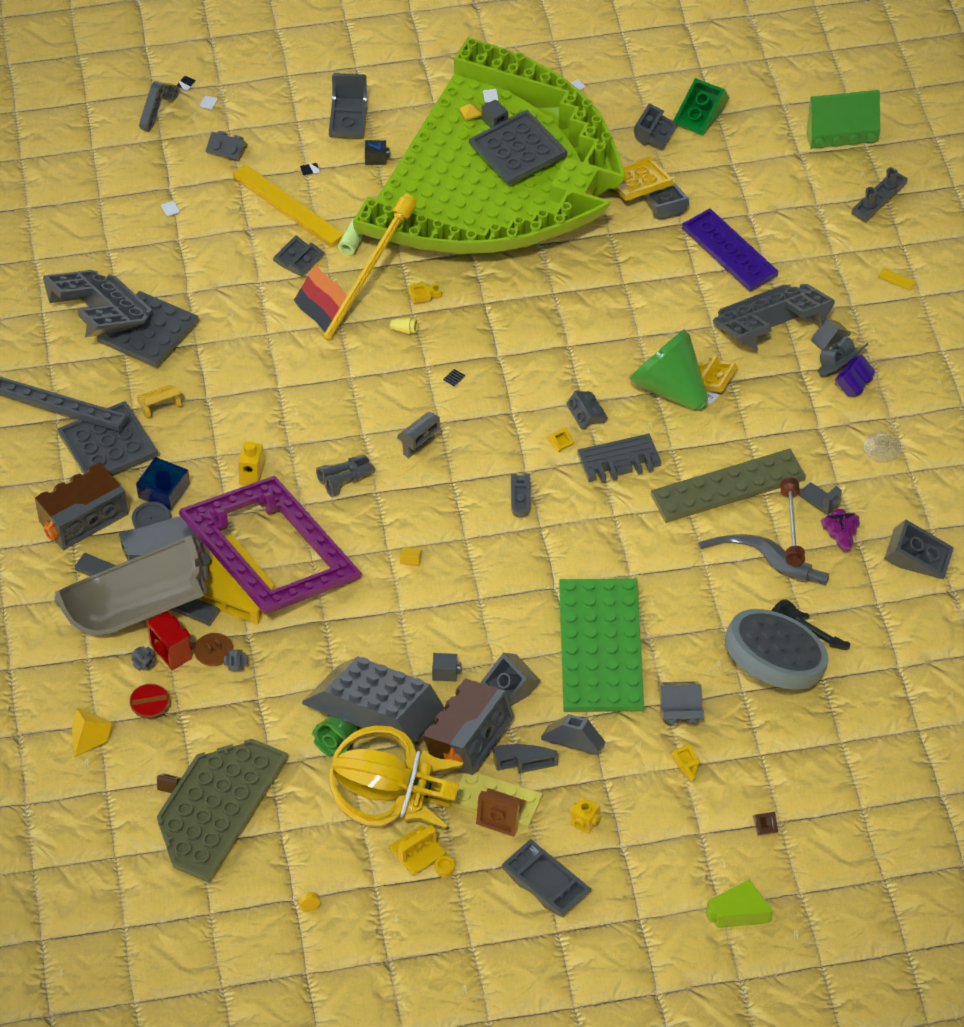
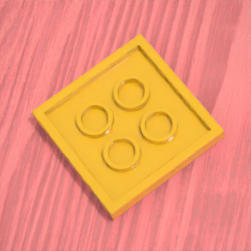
[614,156,673,201]

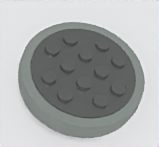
[725,609,828,690]

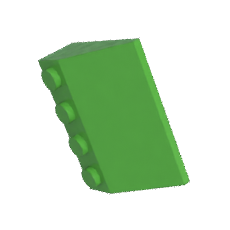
[806,90,880,149]

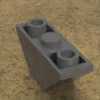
[541,714,605,755]

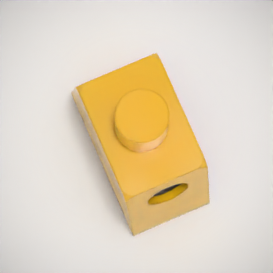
[238,441,265,486]

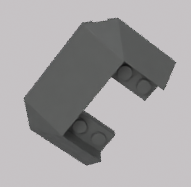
[43,270,152,337]
[713,284,835,350]

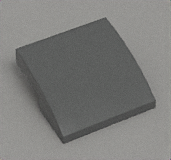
[273,235,325,276]

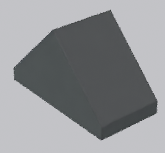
[811,318,851,350]

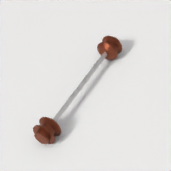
[780,477,805,566]

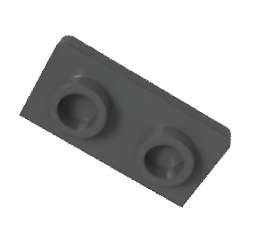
[206,131,248,161]
[566,391,608,430]

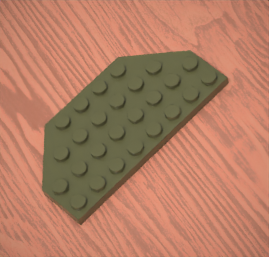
[157,739,288,883]

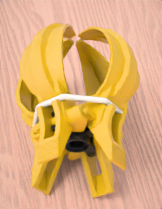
[329,726,463,829]

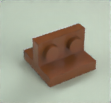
[476,788,526,837]

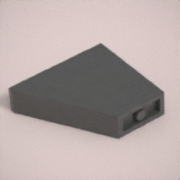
[119,516,210,572]

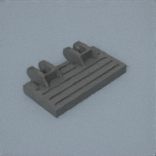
[577,433,661,482]

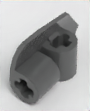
[817,336,869,376]

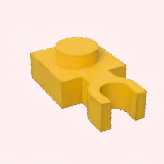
[408,283,442,303]

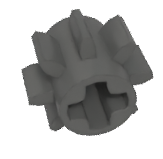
[131,646,156,671]
[223,649,248,670]

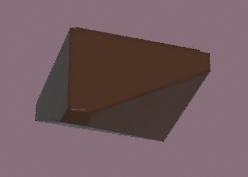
[753,812,778,835]

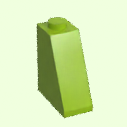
[705,879,773,928]

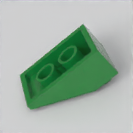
[673,78,730,136]

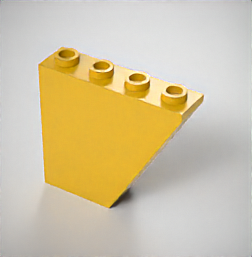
[197,534,275,625]

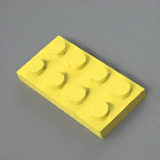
[451,772,542,830]

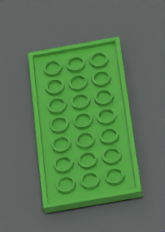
[559,578,644,712]

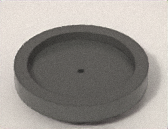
[132,502,171,529]

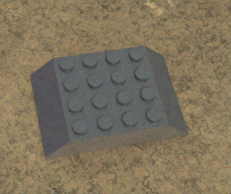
[302,656,445,745]

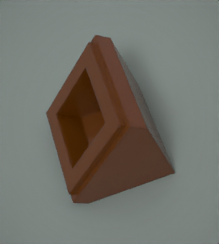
[157,773,181,793]

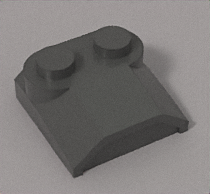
[643,183,689,219]

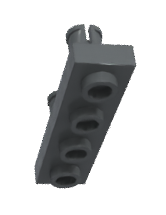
[851,167,908,222]

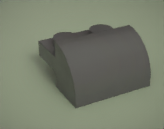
[634,103,678,150]
[397,412,440,459]

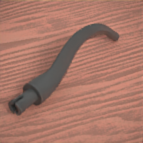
[699,534,829,585]

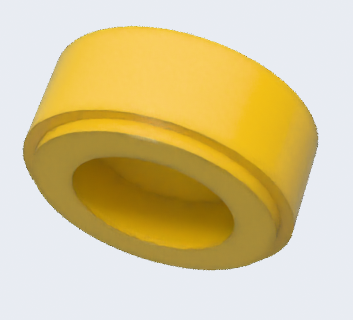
[434,855,455,877]
[298,892,320,912]

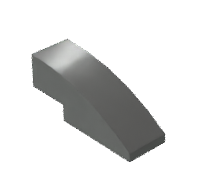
[493,744,558,773]

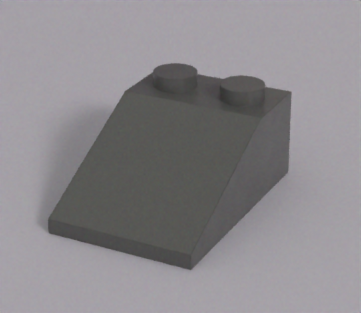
[884,520,954,579]

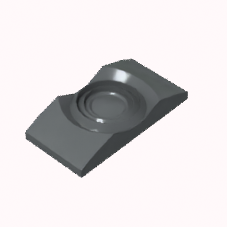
[502,839,591,917]

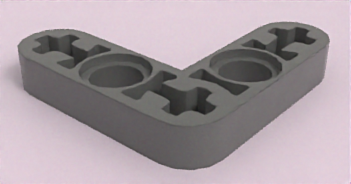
[139,81,180,132]

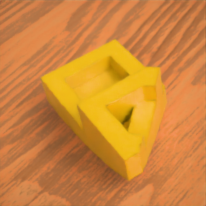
[671,744,700,782]

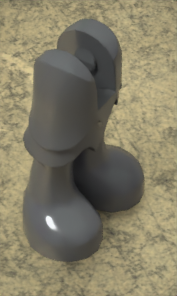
[316,455,375,497]

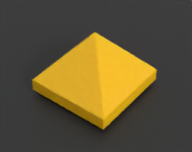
[459,103,482,121]

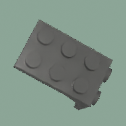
[329,73,367,138]

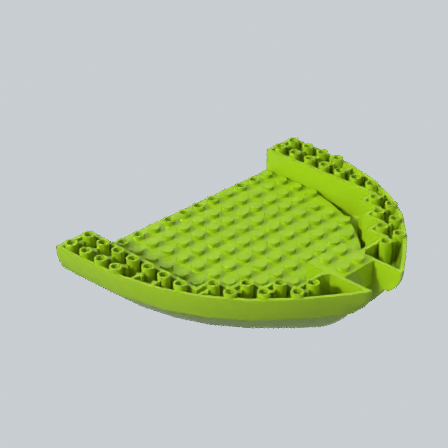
[353,37,625,254]

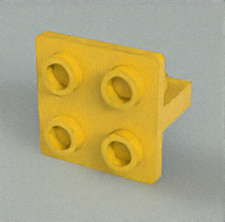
[389,825,446,876]

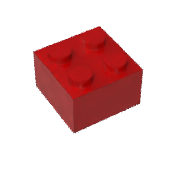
[147,611,192,671]

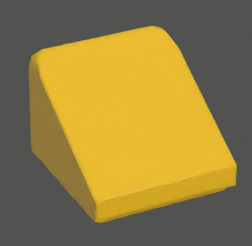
[547,427,574,452]
[400,547,422,566]

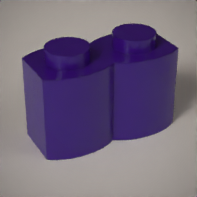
[835,354,875,397]

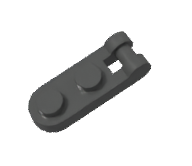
[511,473,530,517]

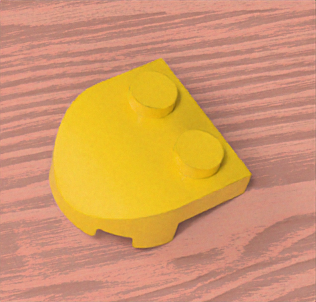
[698,356,738,393]

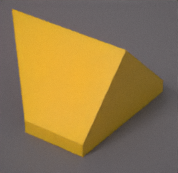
[72,708,113,757]

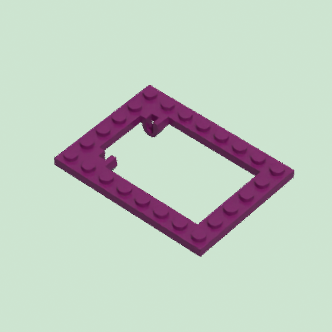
[179,476,362,615]

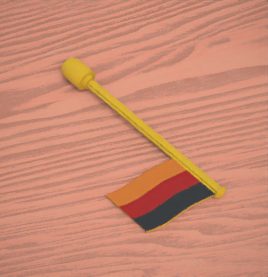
[294,193,417,340]

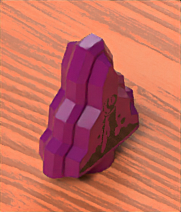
[821,509,860,552]

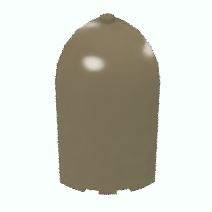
[55,533,209,636]

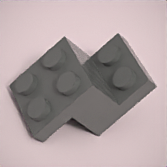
[658,681,704,723]

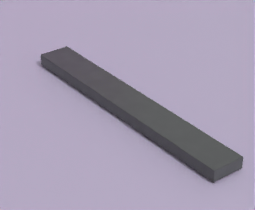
[0,377,129,432]
[75,553,220,626]

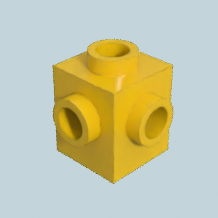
[569,797,601,834]

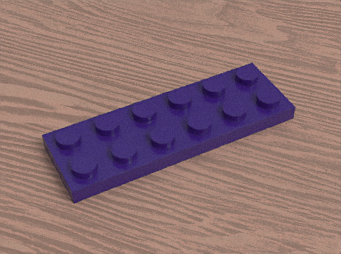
[682,208,778,292]

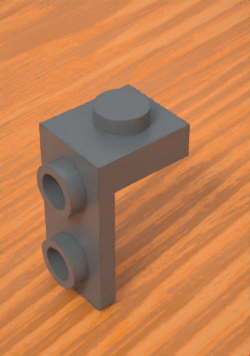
[799,482,842,515]

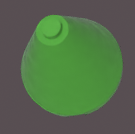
[629,329,708,411]

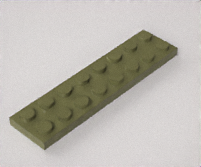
[651,449,806,523]

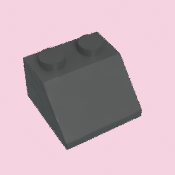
[481,652,541,706]

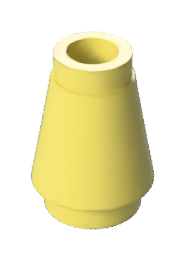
[390,317,418,335]

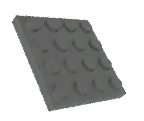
[469,110,567,186]
[97,291,199,368]
[57,401,158,475]

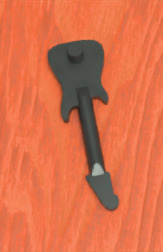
[771,599,850,650]

